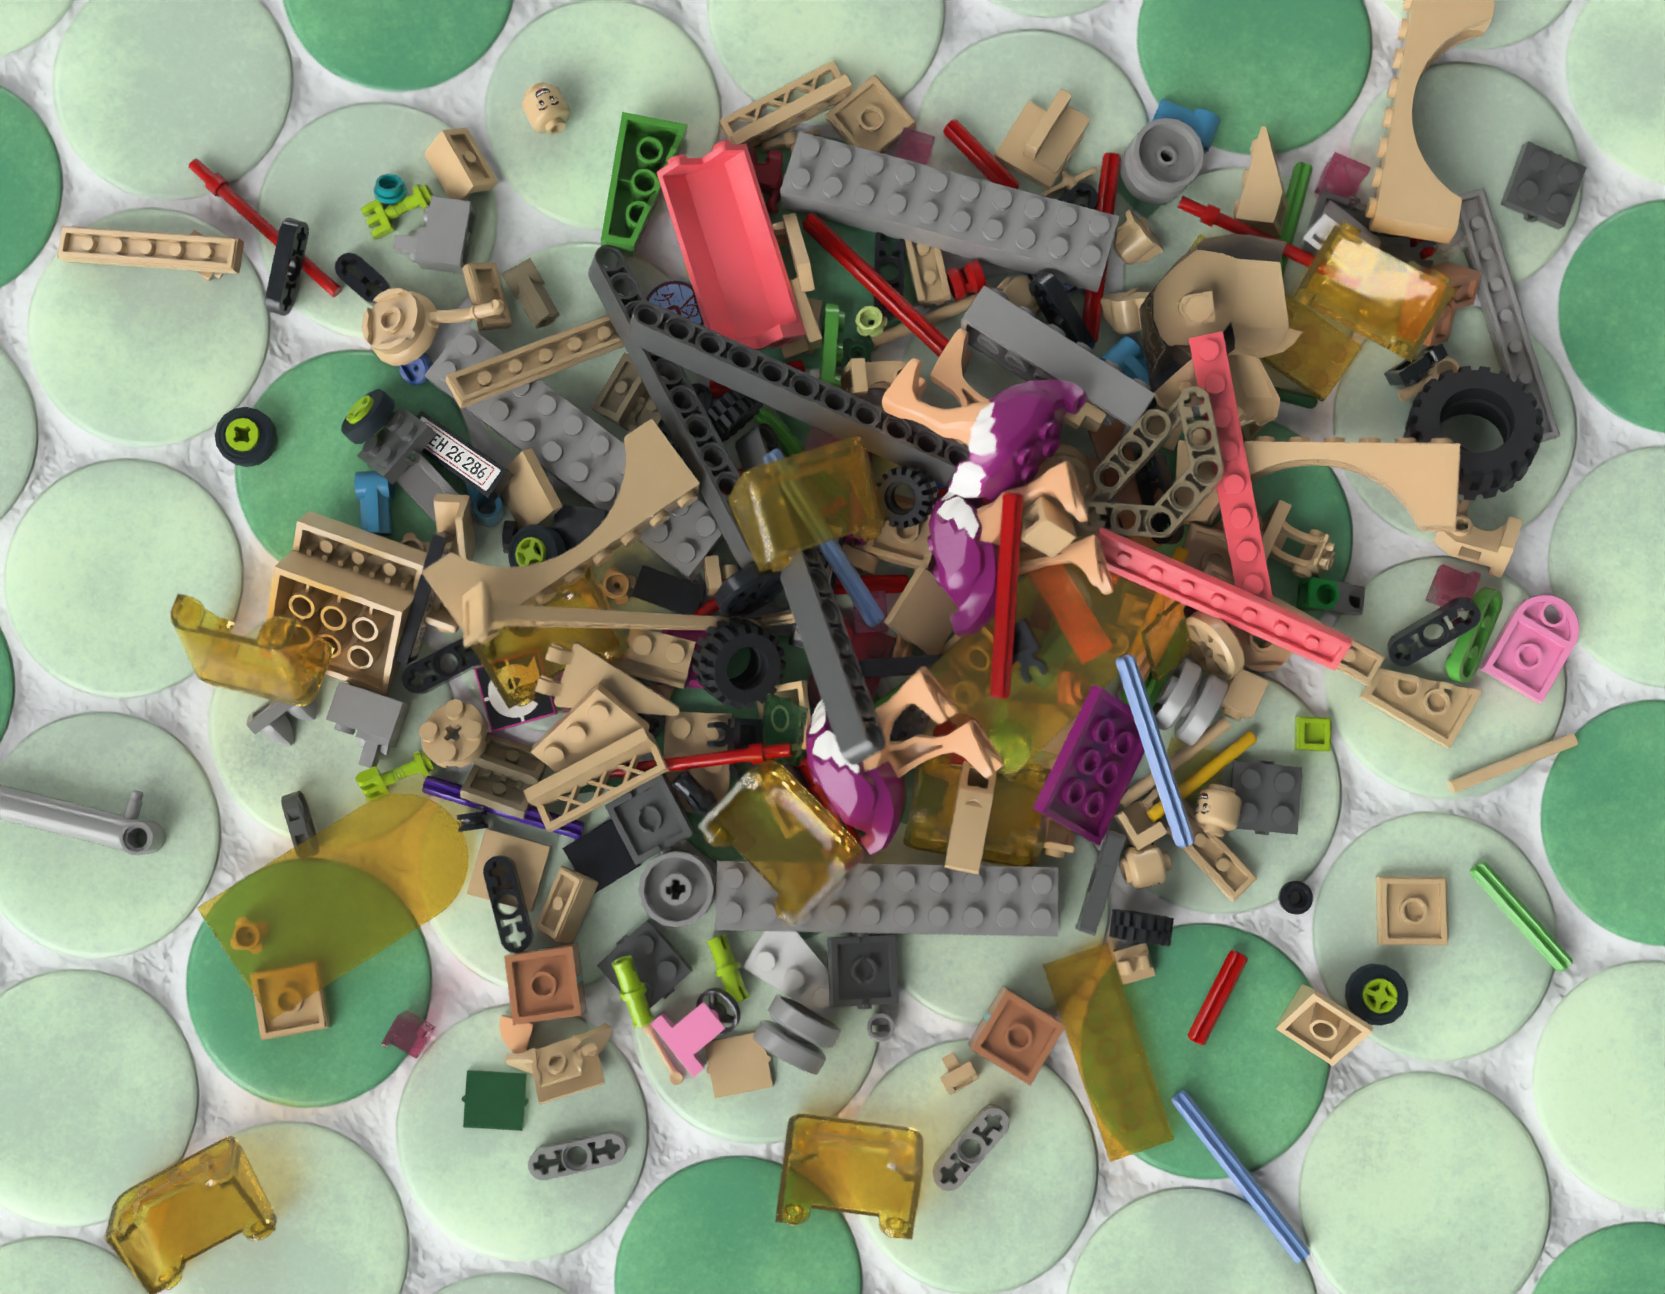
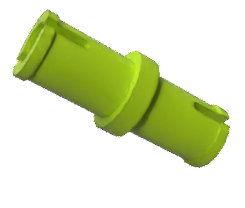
[706,934,750,1005]
[611,955,654,1028]

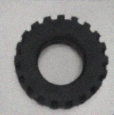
[1403,366,1544,500]

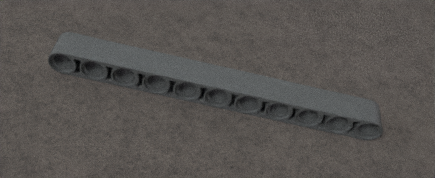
[588,245,775,568]
[627,302,969,487]
[735,422,886,765]

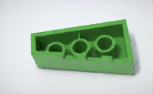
[601,112,688,257]

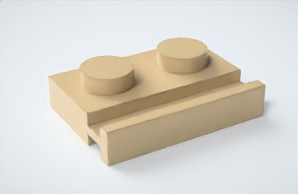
[620,629,697,690]

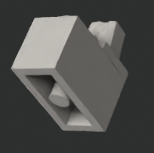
[393,196,477,275]
[326,681,410,768]

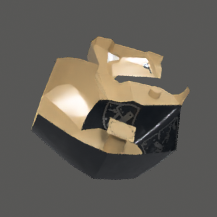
[1139,234,1303,445]

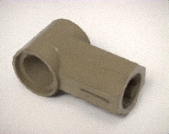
[502,258,560,329]

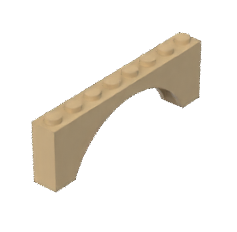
[1365,0,1495,244]
[422,419,700,646]
[1175,436,1460,532]

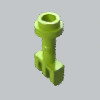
[360,184,434,239]
[355,751,435,802]

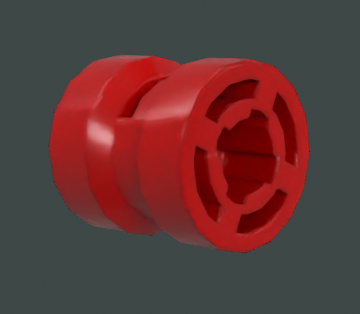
[945,259,987,301]

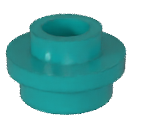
[373,174,407,204]

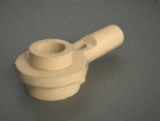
[1397,357,1459,402]

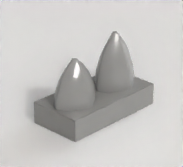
[246,675,317,746]

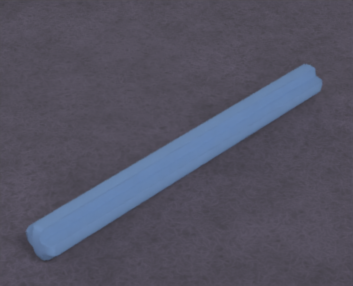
[763,449,885,627]
[1115,654,1195,848]
[1171,1090,1310,1263]

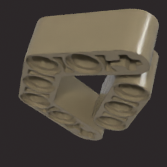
[1077,386,1225,538]

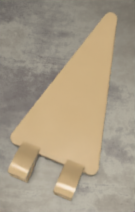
[535,642,680,716]

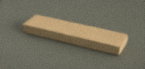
[1139,786,1257,901]

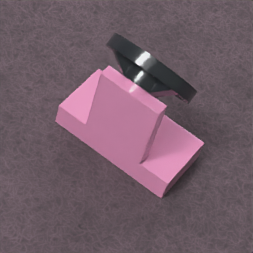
[650,988,741,1077]

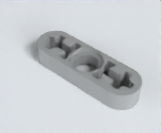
[933,1105,1009,1191]
[528,1131,627,1180]

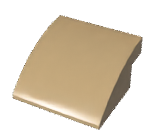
[262,511,427,696]

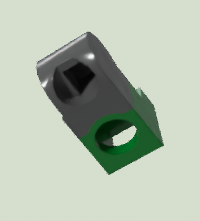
[1296,577,1365,615]

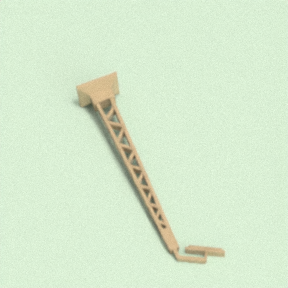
[462,580,795,647]

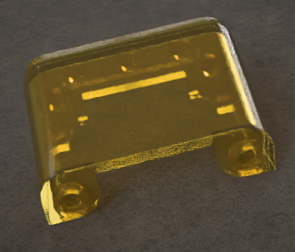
[1289,221,1456,362]
[727,436,885,572]
[471,566,630,709]
[170,594,335,706]
[903,753,1051,867]
[698,760,865,927]
[775,1114,923,1240]
[104,1136,277,1294]

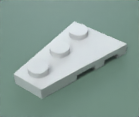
[742,931,837,1021]

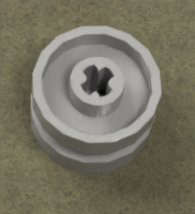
[1120,118,1204,205]
[1152,658,1228,746]
[638,850,716,927]
[753,994,841,1075]

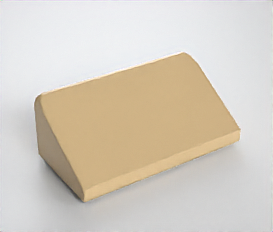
[535,866,598,943]

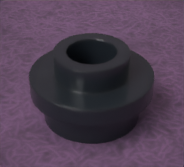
[1278,881,1313,915]

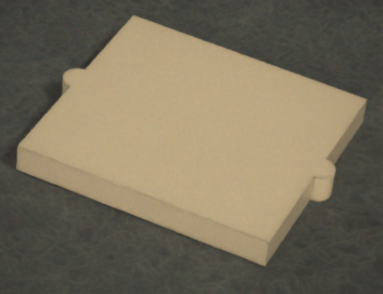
[705,1032,773,1098]

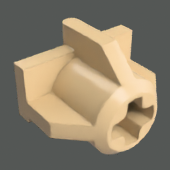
[1113,210,1164,265]
[1100,287,1151,334]

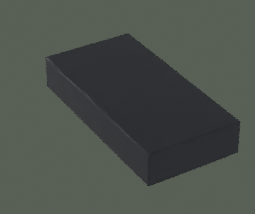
[631,565,706,615]

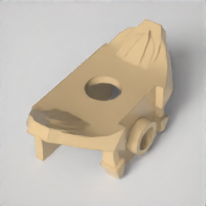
[504,1022,613,1105]

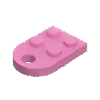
[1479,595,1579,703]

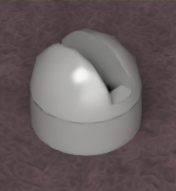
[867,1013,894,1042]

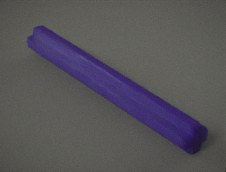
[422,776,585,839]

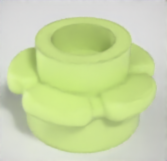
[855,306,887,338]

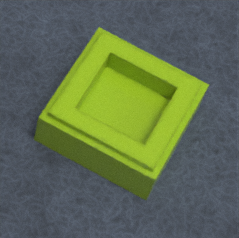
[1294,716,1331,751]

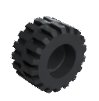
[692,617,786,709]

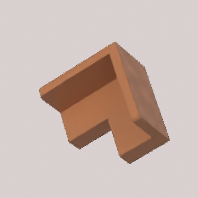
[1396,262,1482,347]

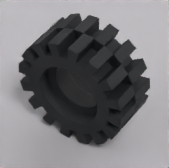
[707,389,763,442]
[872,465,938,528]
[1109,909,1174,946]

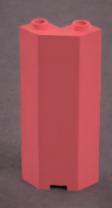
[657,140,806,351]

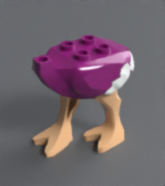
[882,328,1087,500]
[927,461,1114,637]
[805,666,1004,855]

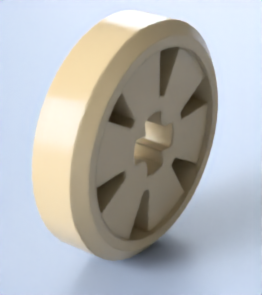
[1182,610,1245,680]

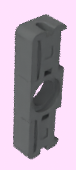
[1075,830,1126,935]

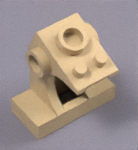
[839,358,907,398]
[1433,498,1523,578]
[1260,500,1336,579]

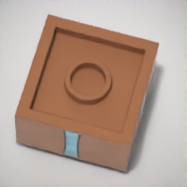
[504,943,587,1025]
[968,986,1066,1086]

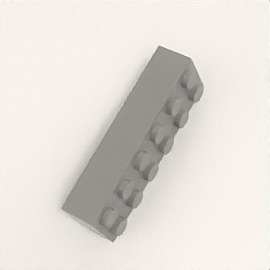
[960,286,1155,440]

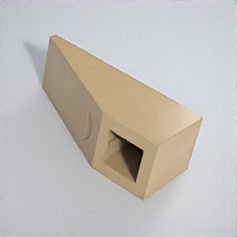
[1233,126,1289,236]
[944,761,997,874]

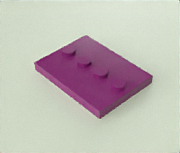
[1033,685,1145,846]

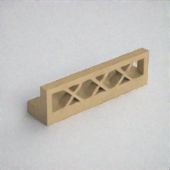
[719,61,852,149]
[523,727,669,833]

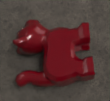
[748,148,783,214]

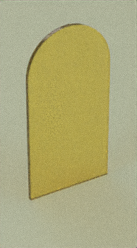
[929,535,1165,781]
[197,793,469,1020]

